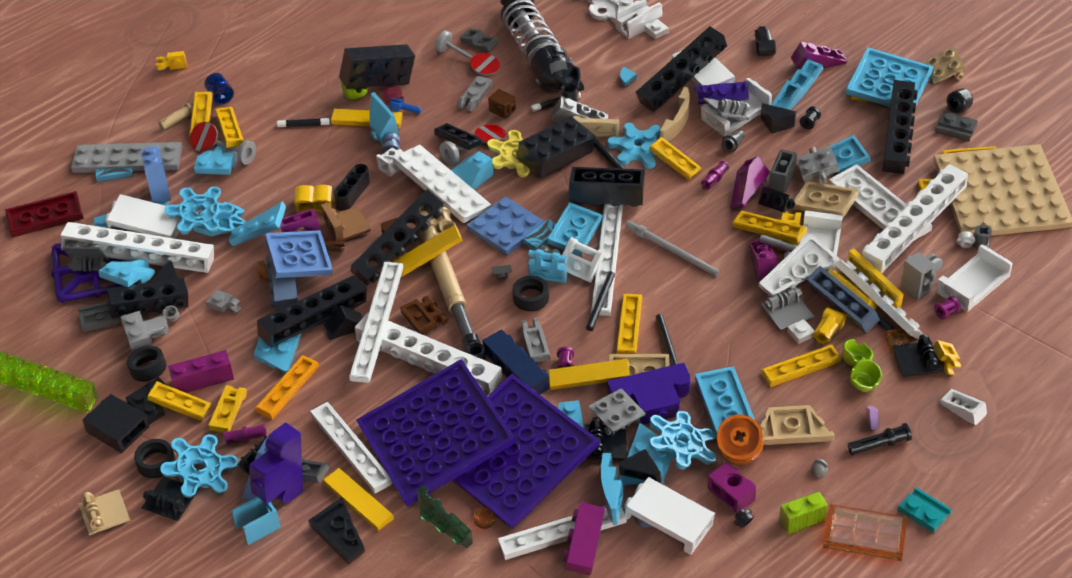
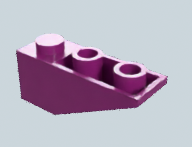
[791,42,848,69]
[730,156,770,209]
[749,239,777,282]

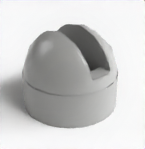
[163,305,179,323]
[811,459,828,478]

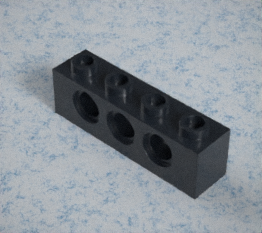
[107,278,188,318]

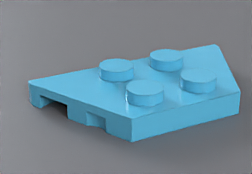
[254,333,302,375]
[619,424,672,489]

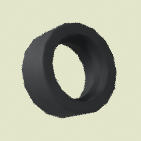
[512,275,549,312]
[126,346,167,382]
[134,439,176,479]

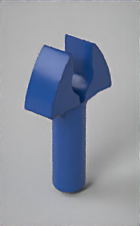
[388,98,422,114]

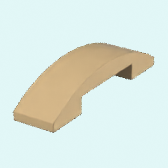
[660,87,690,142]

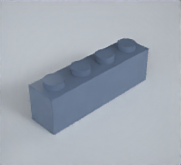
[265,256,299,311]
[807,266,880,334]

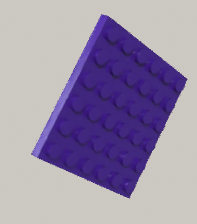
[356,359,517,507]
[452,374,600,530]

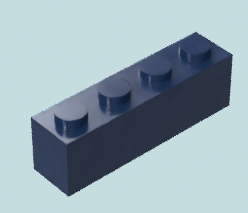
[482,329,549,394]

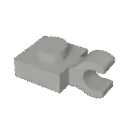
[206,290,241,314]

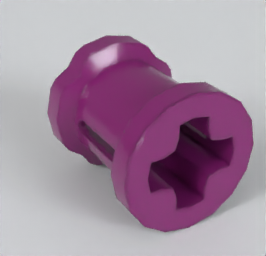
[934,296,961,320]
[557,347,574,368]

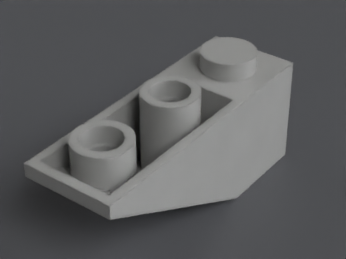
[551,96,608,124]

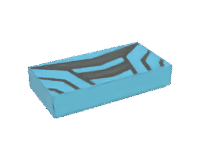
[96,168,133,182]
[523,219,556,250]

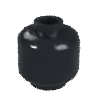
[946,88,973,113]

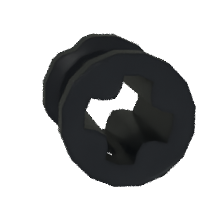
[800,106,821,129]

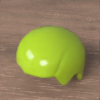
[341,81,368,100]
[842,339,874,367]
[849,359,882,392]

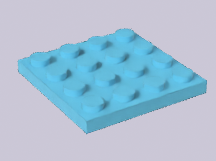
[846,47,934,114]

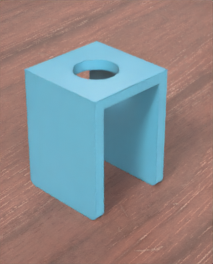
[231,497,281,545]

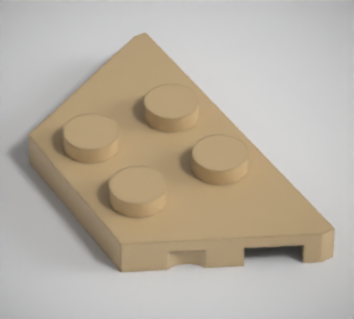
[760,405,835,445]

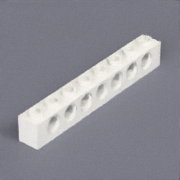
[862,164,968,274]
[60,222,214,273]
[355,312,502,395]

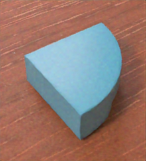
[620,67,637,87]

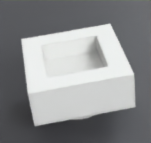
[787,319,814,344]

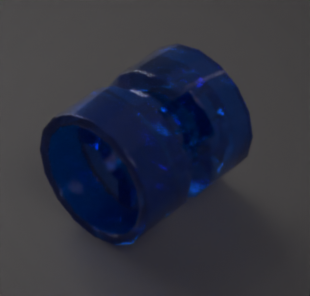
[204,73,234,104]

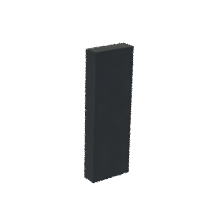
[434,123,482,150]

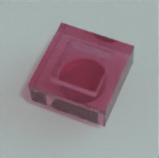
[382,86,404,106]

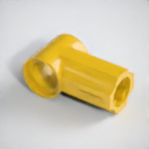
[813,307,847,345]

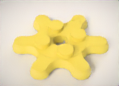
[487,130,530,178]

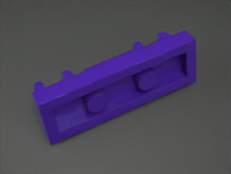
[694,82,749,104]

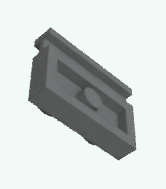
[935,111,978,142]
[78,301,121,333]

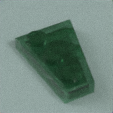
[417,485,473,548]

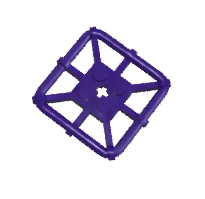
[51,230,138,303]

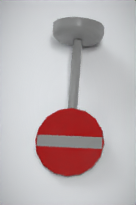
[434,30,500,76]
[189,122,256,165]
[439,124,506,166]

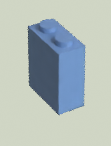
[141,146,171,203]

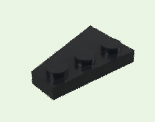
[308,497,365,564]

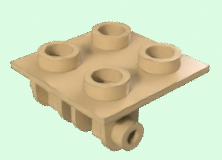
[923,46,966,85]
[78,489,130,536]

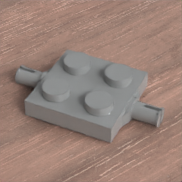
[797,147,839,184]

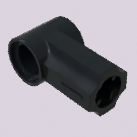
[755,26,776,56]

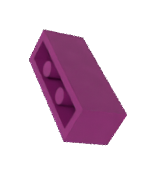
[168,350,234,393]
[563,502,605,575]

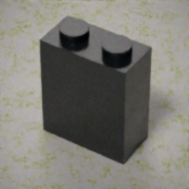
[82,394,149,453]

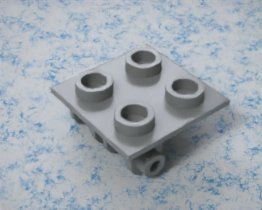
[703,98,750,120]
[761,288,814,331]
[588,388,646,435]

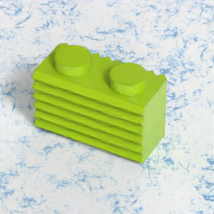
[779,491,828,535]

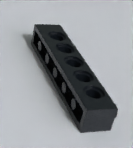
[636,26,727,112]
[882,80,918,174]
[350,189,444,286]
[257,275,367,348]

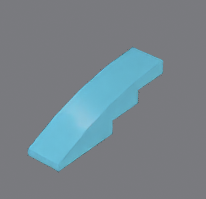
[772,59,824,110]
[601,453,623,525]

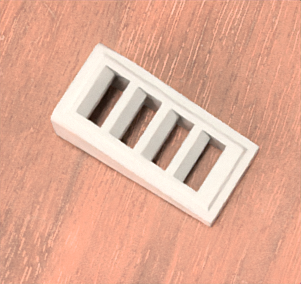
[939,389,987,425]

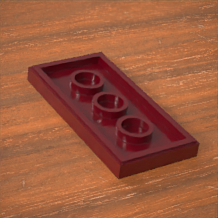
[5,191,84,238]

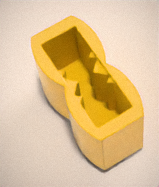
[294,185,333,213]

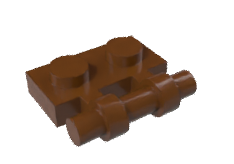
[400,296,448,334]

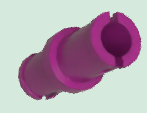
[701,161,729,190]
[224,424,267,445]

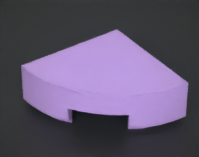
[866,406,879,430]

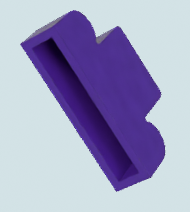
[607,363,690,424]
[249,422,303,504]

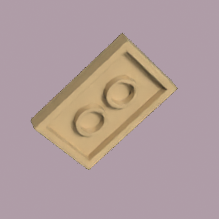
[792,181,858,218]

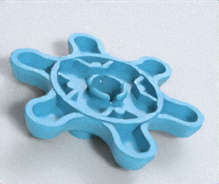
[606,123,661,169]
[164,187,234,234]
[650,411,717,470]
[160,434,238,498]

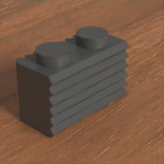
[769,149,797,192]

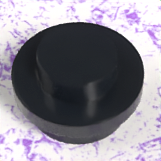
[734,509,754,528]

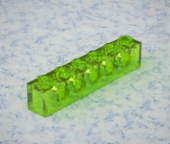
[0,351,98,412]

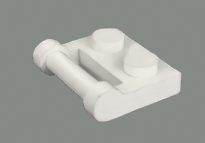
[559,237,605,283]

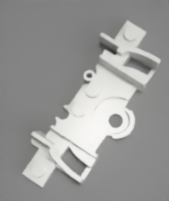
[582,0,669,40]

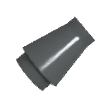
[722,130,745,152]

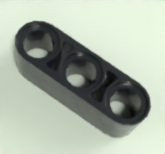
[334,164,370,211]

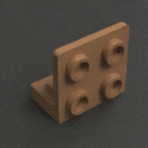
[321,202,371,241]

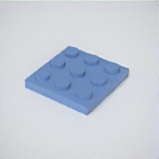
[467,196,545,256]
[264,230,333,278]

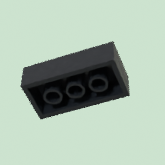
[339,44,415,89]
[517,116,596,178]
[569,167,645,207]

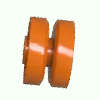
[716,414,764,466]

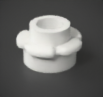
[956,232,975,248]

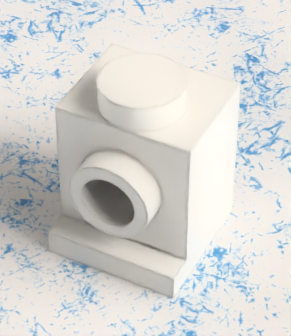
[376,148,403,177]

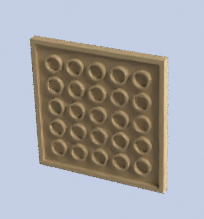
[933,144,1072,238]

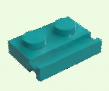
[898,487,952,534]

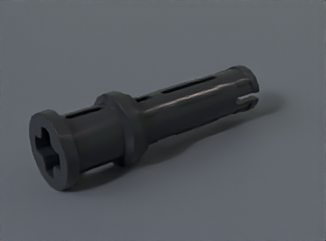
[847,423,912,455]

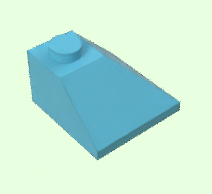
[369,92,399,145]
[451,151,494,190]

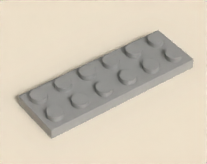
[71,142,183,173]

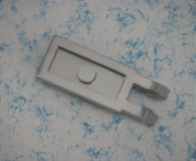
[457,76,493,112]
[521,317,550,362]

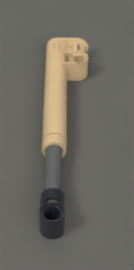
[419,207,486,361]

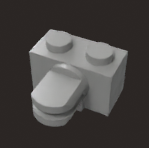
[901,252,943,300]
[121,311,169,352]

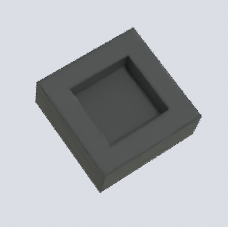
[491,265,512,278]

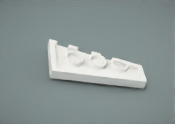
[758,234,840,297]

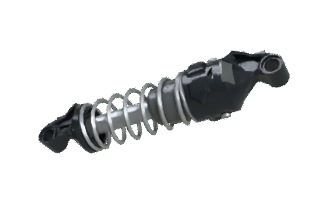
[500,0,584,102]

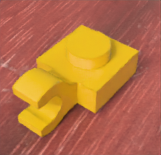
[156,51,187,70]
[933,340,961,376]

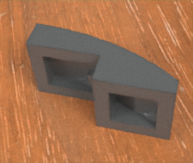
[460,29,498,52]

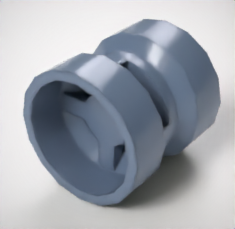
[382,133,400,153]

